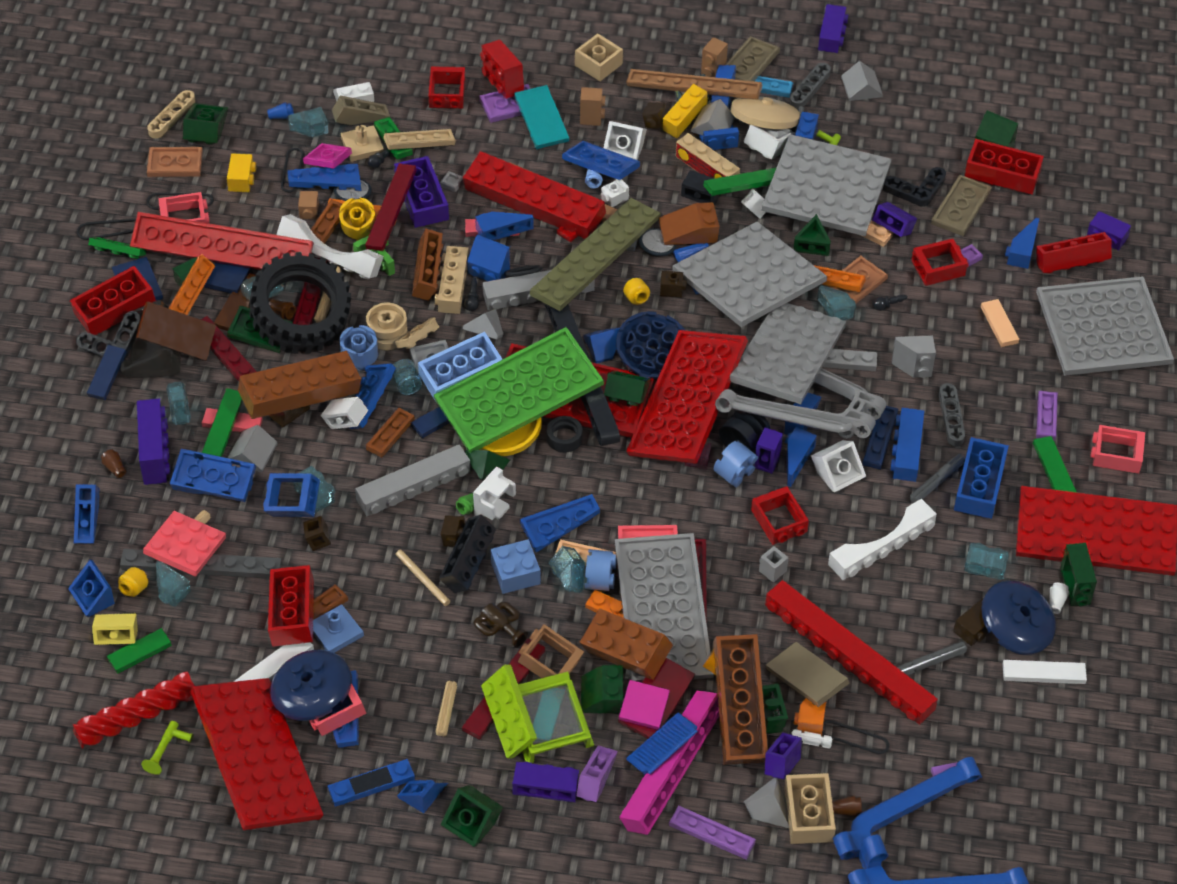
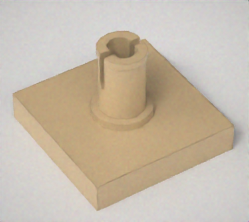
[341,125,384,162]

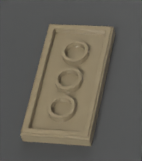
[725,36,780,81]
[931,175,992,237]
[766,642,849,707]

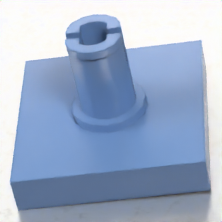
[313,604,364,653]

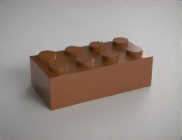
[579,608,673,680]

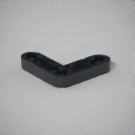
[883,167,946,206]
[76,311,142,361]

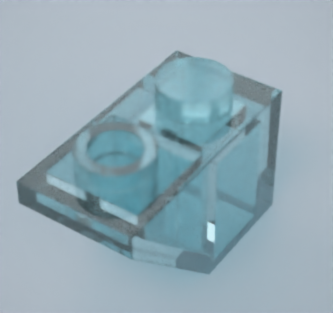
[288,107,329,137]
[548,546,585,593]

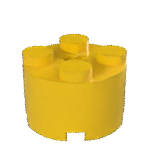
[339,198,376,241]

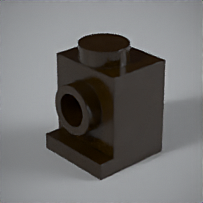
[440,515,466,547]
[303,516,331,551]

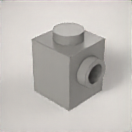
[759,546,789,583]

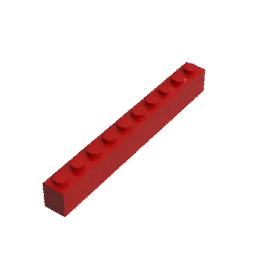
[765,580,938,725]

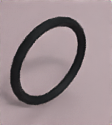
[505,265,543,277]

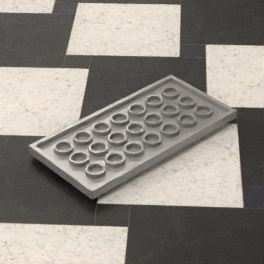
[730,303,846,404]
[615,533,714,683]

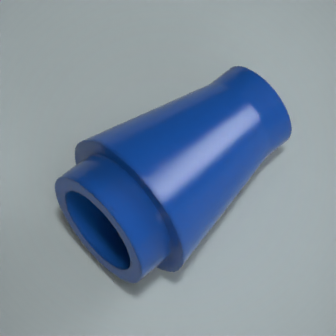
[267,102,294,119]

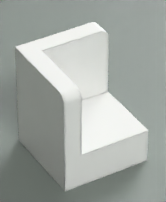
[741,188,766,218]

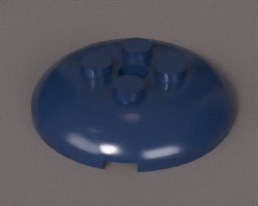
[616,311,685,379]
[981,580,1056,655]
[270,650,352,721]

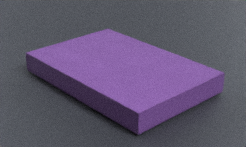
[479,84,530,123]

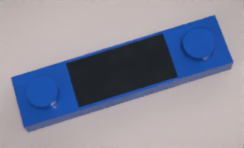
[328,759,415,807]

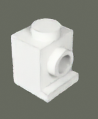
[600,179,629,207]

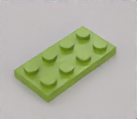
[481,665,537,759]

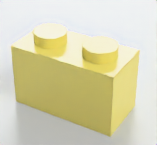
[92,614,138,645]

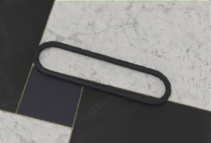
[281,148,304,193]
[822,720,890,754]

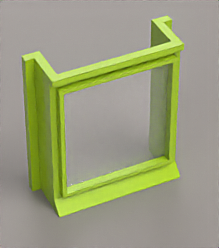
[518,671,594,763]

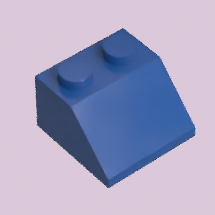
[467,235,510,281]

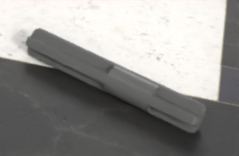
[910,454,965,503]
[897,641,967,675]

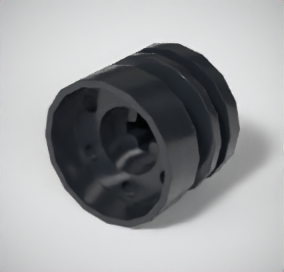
[719,410,770,452]

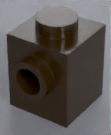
[642,102,667,129]
[660,271,687,298]

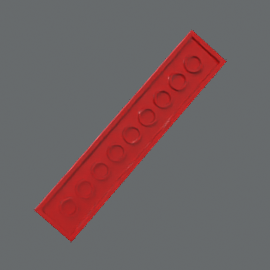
[130,212,314,270]

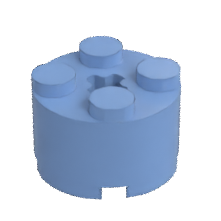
[340,325,378,370]
[713,441,758,487]
[585,549,617,591]

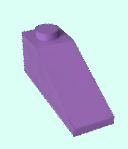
[576,745,618,802]

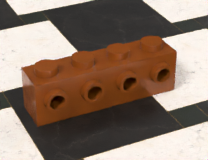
[412,229,443,301]

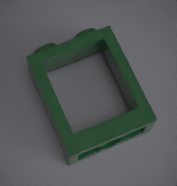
[1060,543,1097,607]

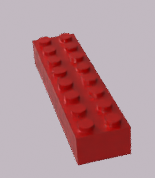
[463,151,606,239]

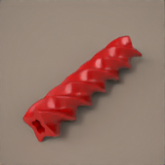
[72,671,195,749]

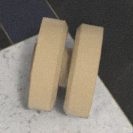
[366,303,408,350]

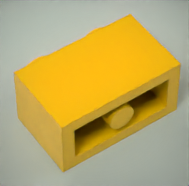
[227,154,256,192]

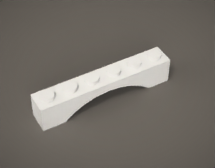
[276,214,384,279]
[828,499,937,580]

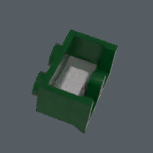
[762,684,788,734]

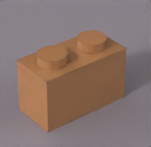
[701,37,728,77]
[580,87,606,126]

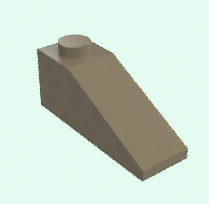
[332,95,390,125]

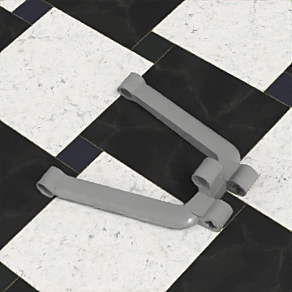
[715,368,886,439]

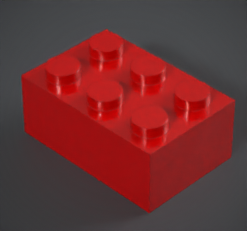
[480,39,524,99]

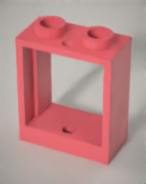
[158,192,210,223]
[1090,425,1145,474]
[309,683,367,736]

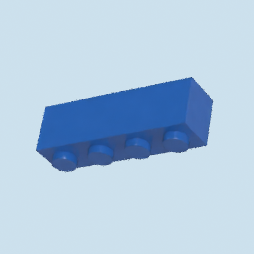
[890,408,924,482]

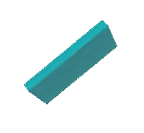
[514,85,569,149]

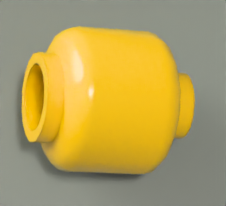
[623,278,650,305]
[118,567,148,597]

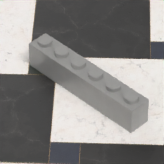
[482,270,595,311]
[355,444,471,517]

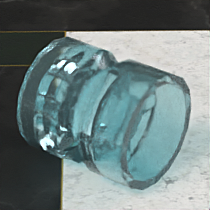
[393,359,422,395]

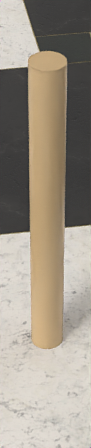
[396,549,450,606]

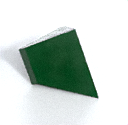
[793,214,831,256]
[464,450,510,481]

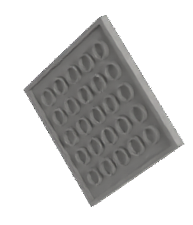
[761,134,892,236]
[673,222,827,327]
[1036,276,1174,376]

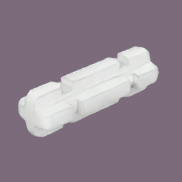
[792,729,832,748]

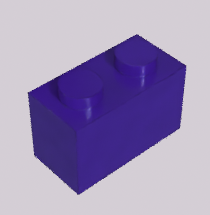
[872,202,918,237]
[1087,211,1131,251]
[754,428,783,474]
[765,732,802,779]

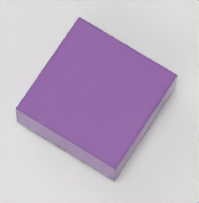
[961,244,983,267]

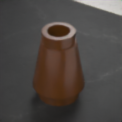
[269,299,296,320]
[101,449,126,478]
[832,795,862,816]

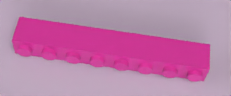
[619,691,719,835]

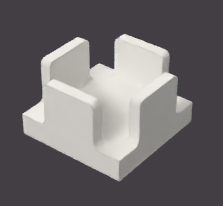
[473,467,516,520]

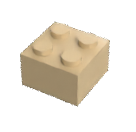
[575,33,623,81]

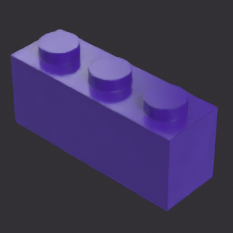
[818,4,849,53]
[512,762,579,802]

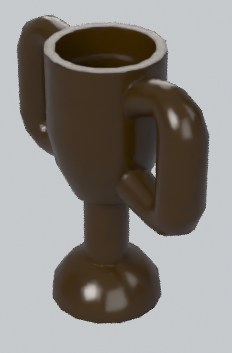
[473,602,528,648]

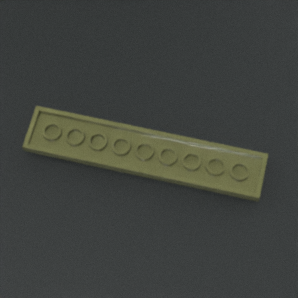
[530,198,661,311]

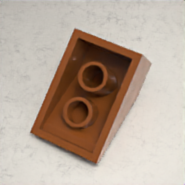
[658,202,720,245]

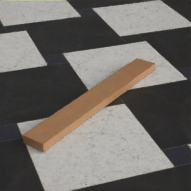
[626,69,762,100]

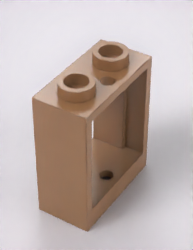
[518,624,584,688]

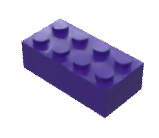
[394,156,449,228]
[137,398,170,485]

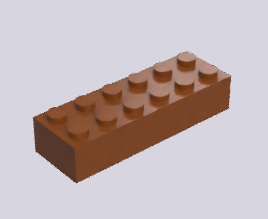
[238,351,361,419]
[713,634,768,765]

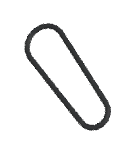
[147,192,214,210]
[77,218,136,240]

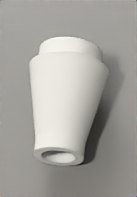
[1050,583,1069,614]

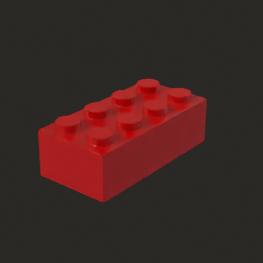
[964,139,1044,195]
[70,266,156,335]
[268,565,314,647]

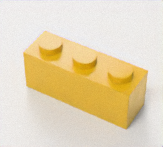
[663,84,707,138]

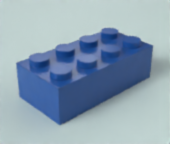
[954,437,1009,519]

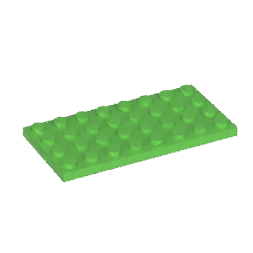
[434,327,604,453]

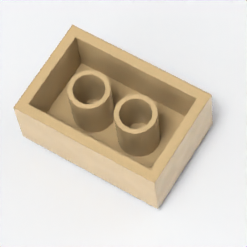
[784,773,836,844]

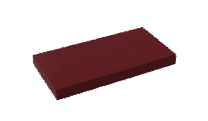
[618,658,695,739]

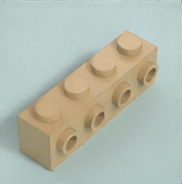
[435,246,469,314]

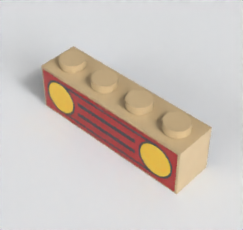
[675,133,740,178]

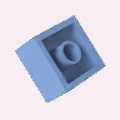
[491,539,541,594]

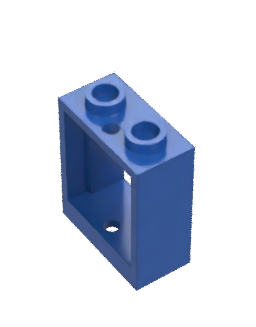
[263,473,320,517]

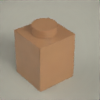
[298,191,319,219]

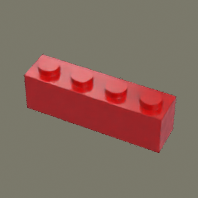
[1036,232,1112,273]

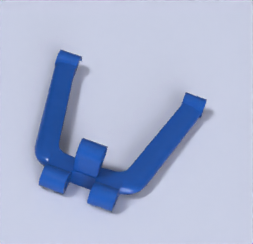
[833,757,1029,884]

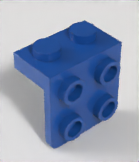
[699,125,739,150]

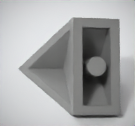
[463,309,503,339]
[744,777,789,828]

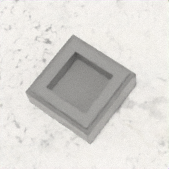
[440,171,464,193]

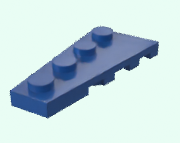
[287,164,361,191]
[349,364,396,429]
[520,494,600,553]
[328,670,359,748]

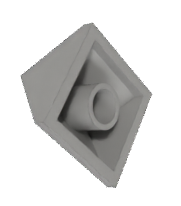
[841,61,883,101]
[691,99,735,135]
[228,425,277,472]

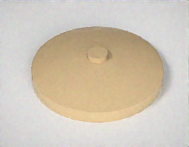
[731,96,800,129]

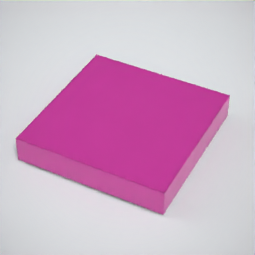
[303,143,352,169]
[619,680,670,730]

